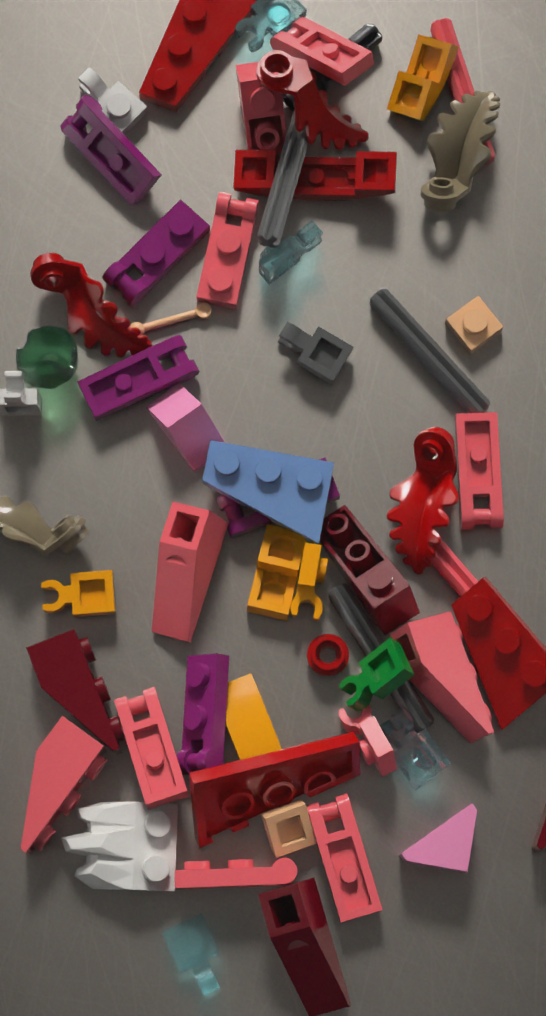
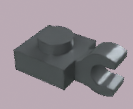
[278,322,354,385]

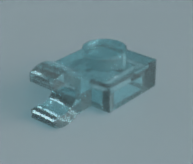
[162,913,221,996]

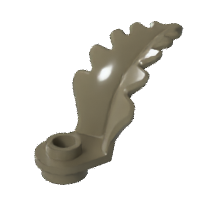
[420,91,500,212]
[0,496,90,557]

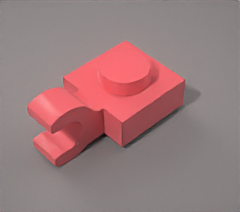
[339,705,397,777]

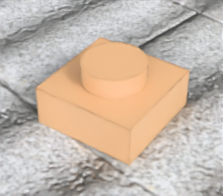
[445,296,503,355]
[261,799,317,858]

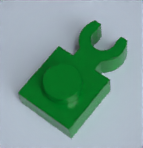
[339,637,415,712]

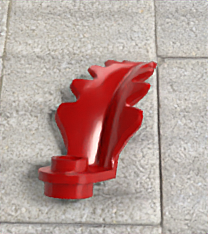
[256,50,369,150]
[30,253,152,357]
[387,427,459,575]

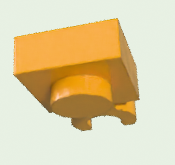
[41,570,116,617]

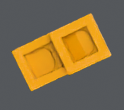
[387,34,459,121]
[246,524,306,621]
[226,673,282,760]

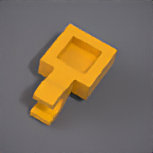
[290,542,328,622]

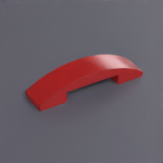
[233,149,397,201]

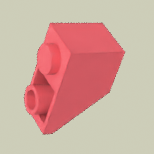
[235,62,287,154]

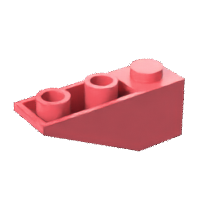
[152,501,229,643]
[390,611,494,743]
[21,716,107,855]

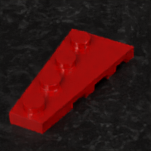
[139,0,261,112]
[189,732,361,848]

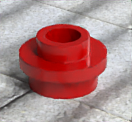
[307,634,349,677]

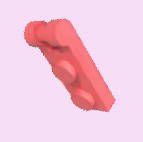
[270,17,375,86]
[196,192,259,310]
[454,412,504,530]
[114,687,189,810]
[306,793,383,923]
[175,858,297,890]

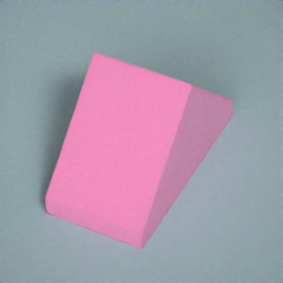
[146,383,225,472]
[399,803,477,873]

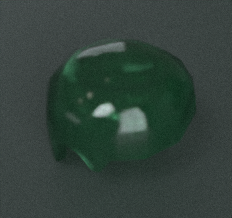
[16,325,79,389]

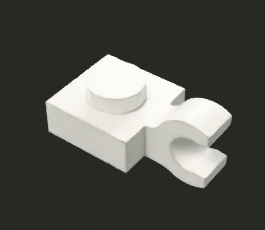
[78,68,148,135]
[0,371,42,415]

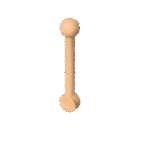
[130,302,212,335]

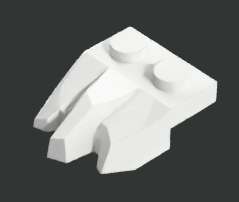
[61,802,178,892]

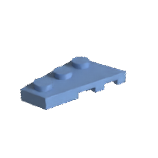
[202,440,334,545]

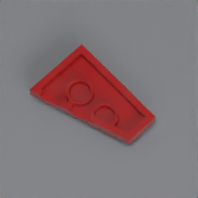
[451,577,546,730]

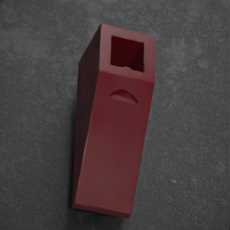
[320,505,420,635]
[26,629,126,755]
[258,877,351,1016]

